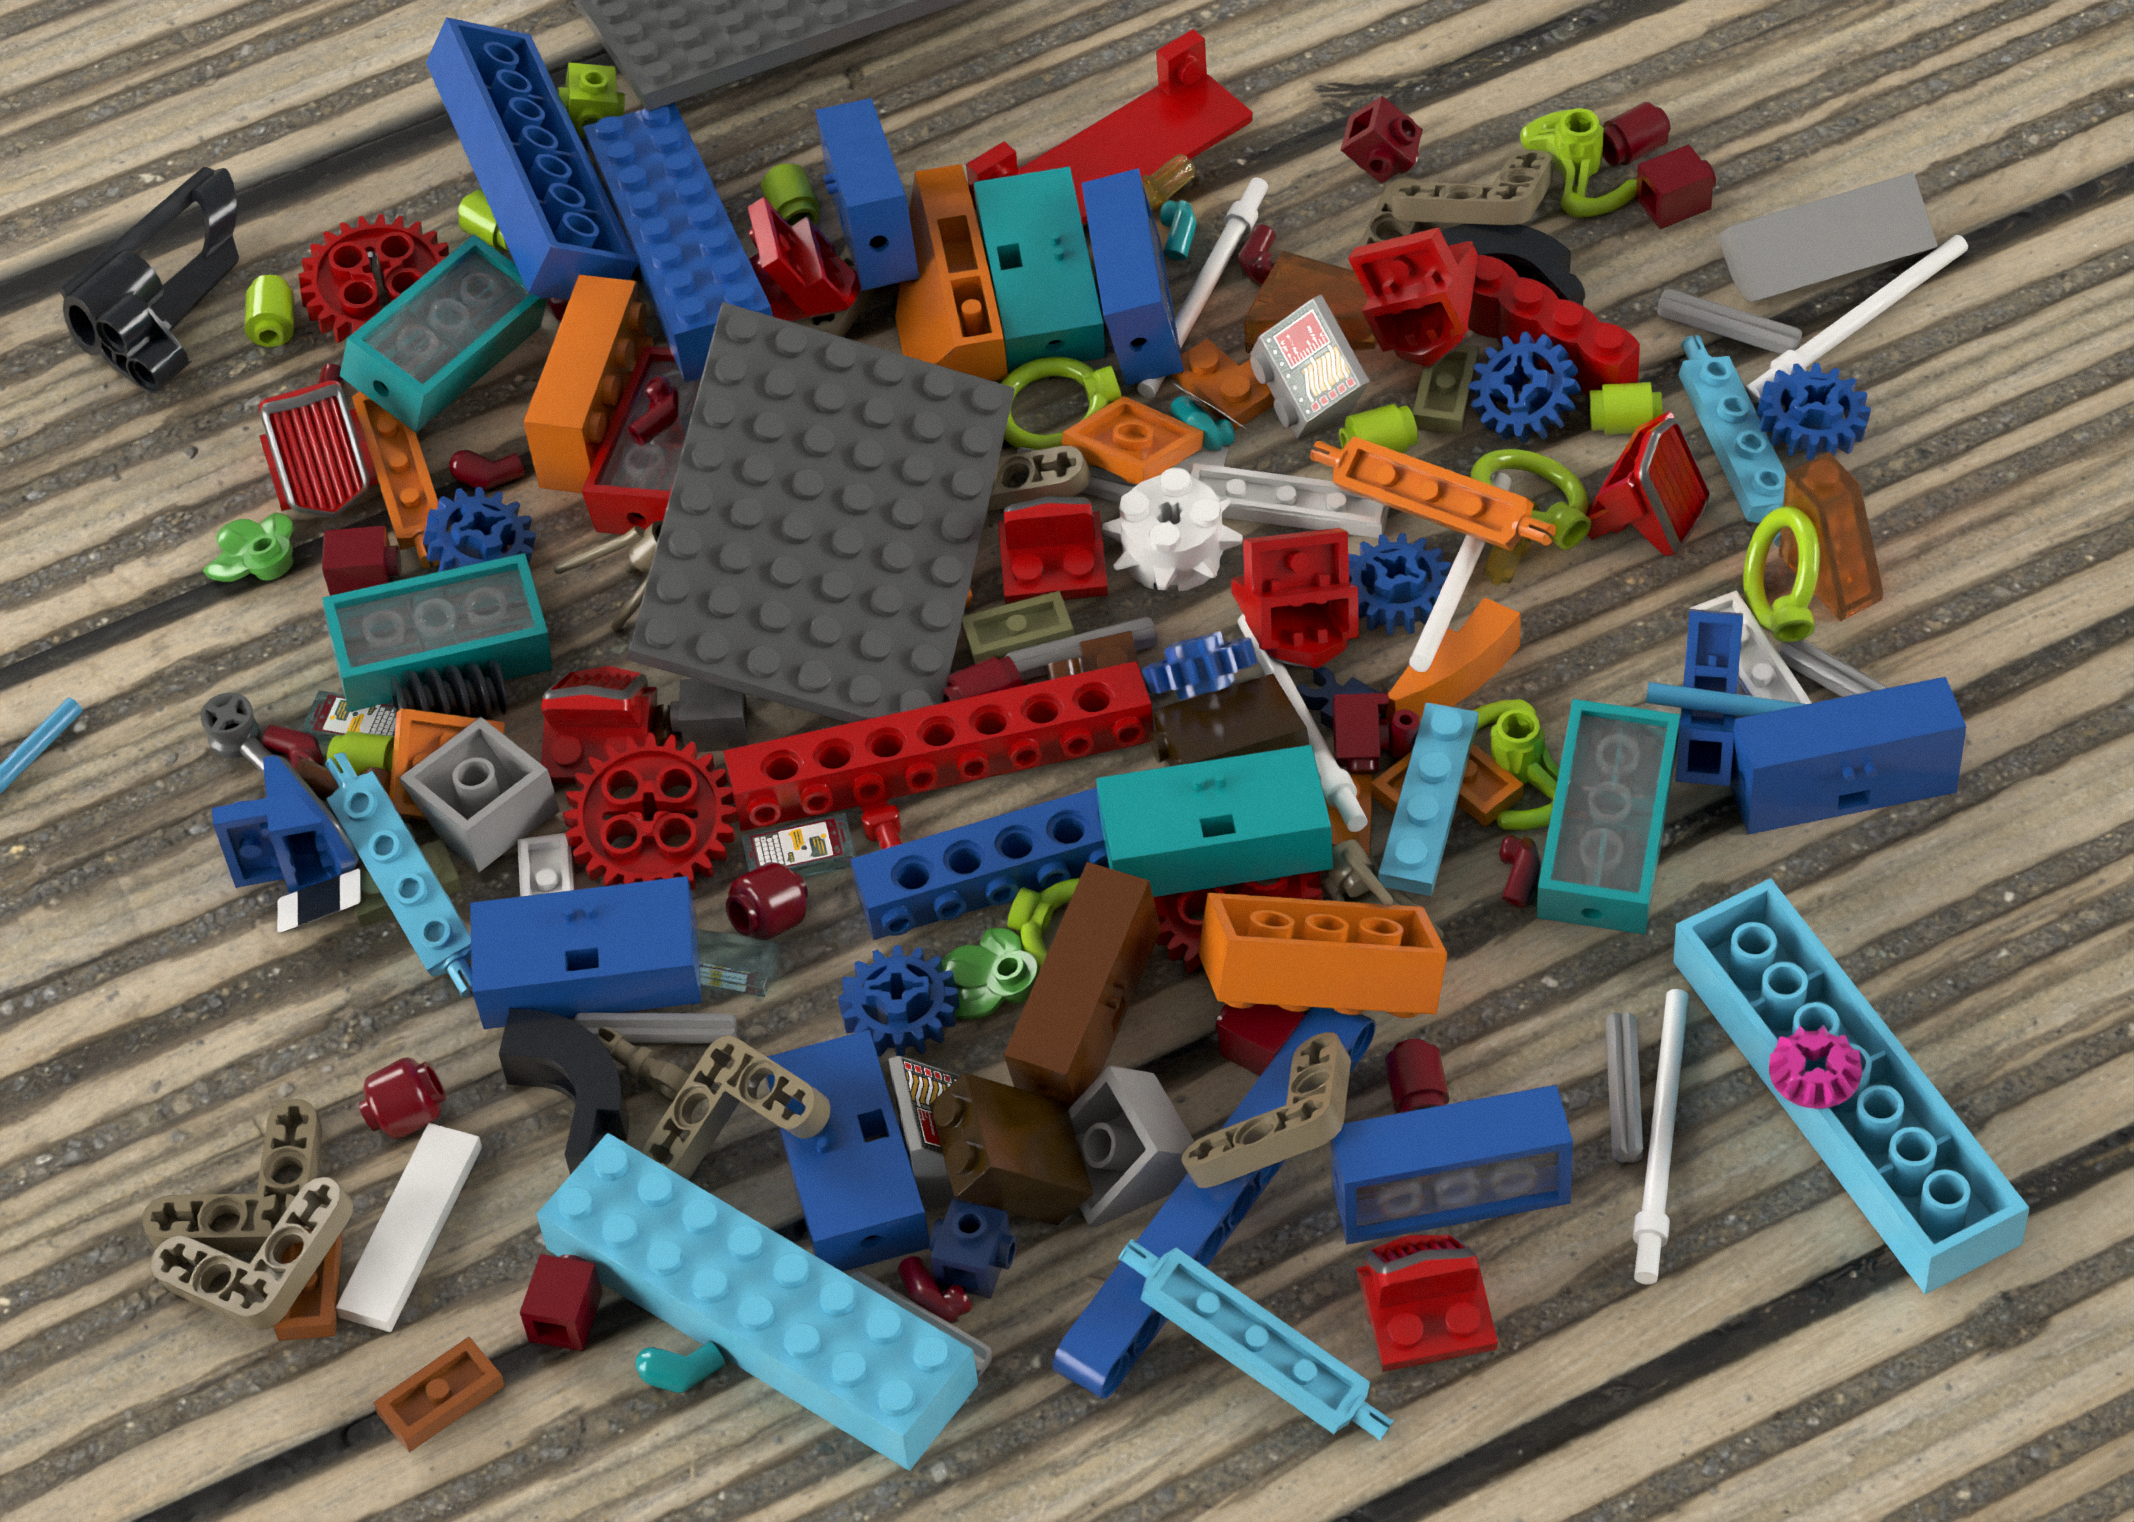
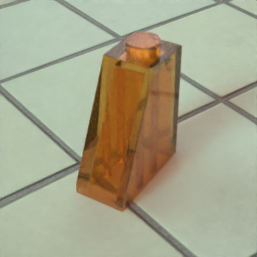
[1244,251,1378,353]
[1778,452,1884,622]

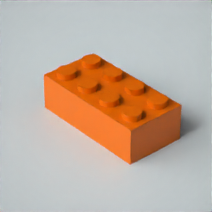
[523,275,654,493]
[1198,893,1448,1018]

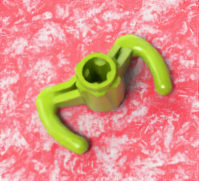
[1520,108,1637,218]
[1472,699,1573,831]

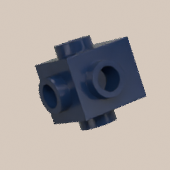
[929,1199,1017,1299]

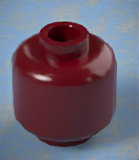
[725,862,808,942]
[359,1057,446,1140]

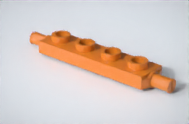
[352,391,448,569]
[1310,436,1556,551]

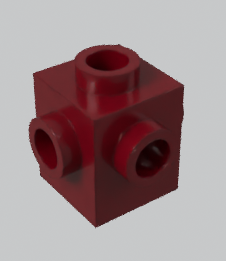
[1340,96,1423,184]

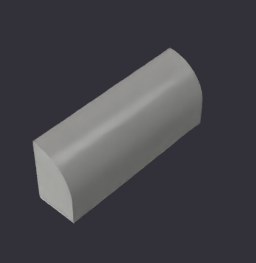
[1718,172,1938,302]

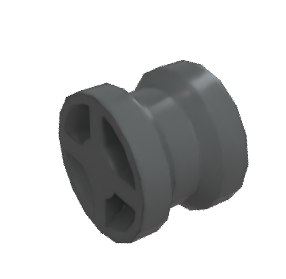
[200,692,260,759]

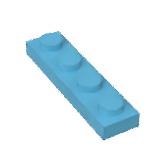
[1378,702,1479,896]

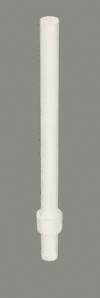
[1137,178,1269,398]
[1746,235,1968,402]
[1409,473,1512,672]
[1238,614,1368,832]
[1633,989,1689,1284]

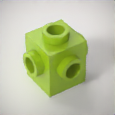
[557,62,625,138]

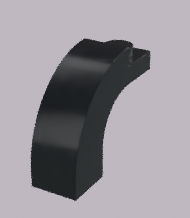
[1441,224,1586,306]
[498,1008,629,1175]

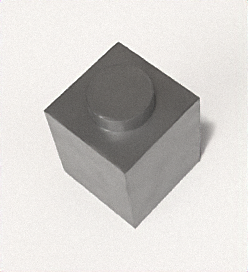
[670,679,749,752]

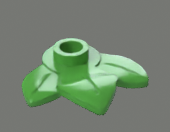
[203,512,294,582]
[942,928,1040,1020]

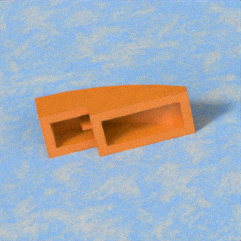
[1386,597,1521,724]

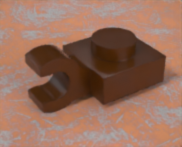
[1046,631,1140,680]

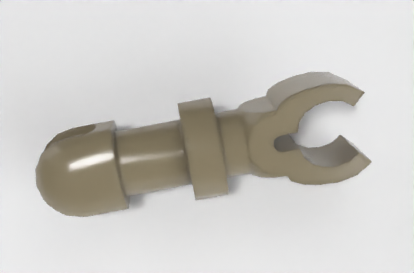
[596,1026,690,1102]

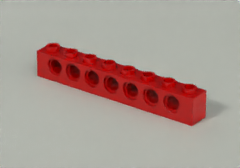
[723,661,1154,832]

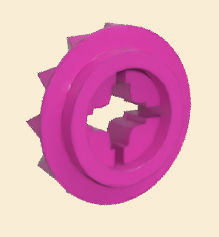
[1769,1025,1862,1109]

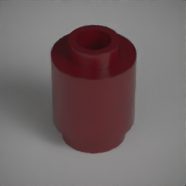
[1602,102,1671,166]
[942,656,1024,702]
[1385,1039,1449,1114]

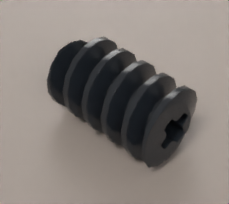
[391,659,507,721]

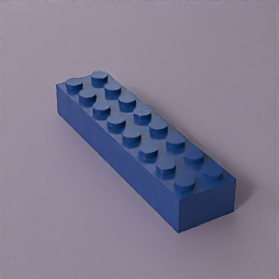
[426,17,638,300]
[583,102,773,383]

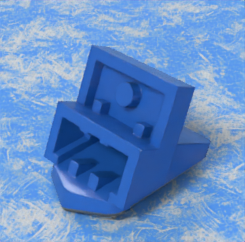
[212,755,359,894]

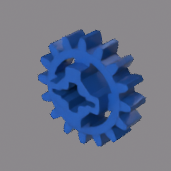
[1469,332,1581,443]
[1757,363,1871,461]
[423,487,536,572]
[1349,533,1452,635]
[1142,631,1258,700]
[838,945,960,1057]

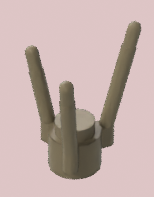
[554,520,663,631]
[1321,839,1444,940]

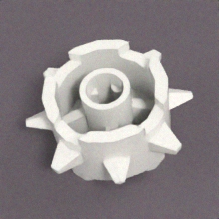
[1102,468,1243,591]

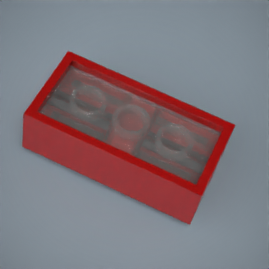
[581,346,701,535]

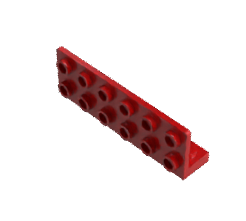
[966,29,1253,225]

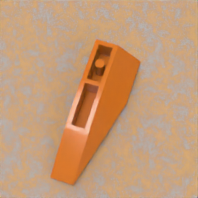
[895,164,1008,381]

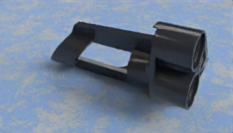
[59,167,239,393]

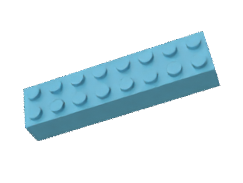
[1673,878,2029,1294]
[536,1133,979,1471]

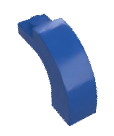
[1675,609,1743,786]

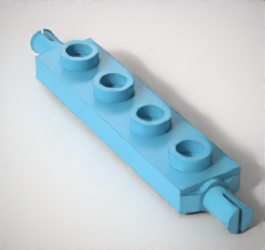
[1678,335,1799,547]
[325,753,473,998]
[1118,1238,1394,1441]

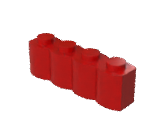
[1468,255,1640,397]

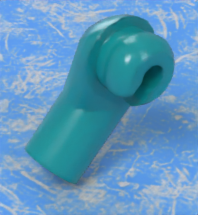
[1160,200,1196,261]
[1171,395,1235,451]
[635,1341,726,1393]

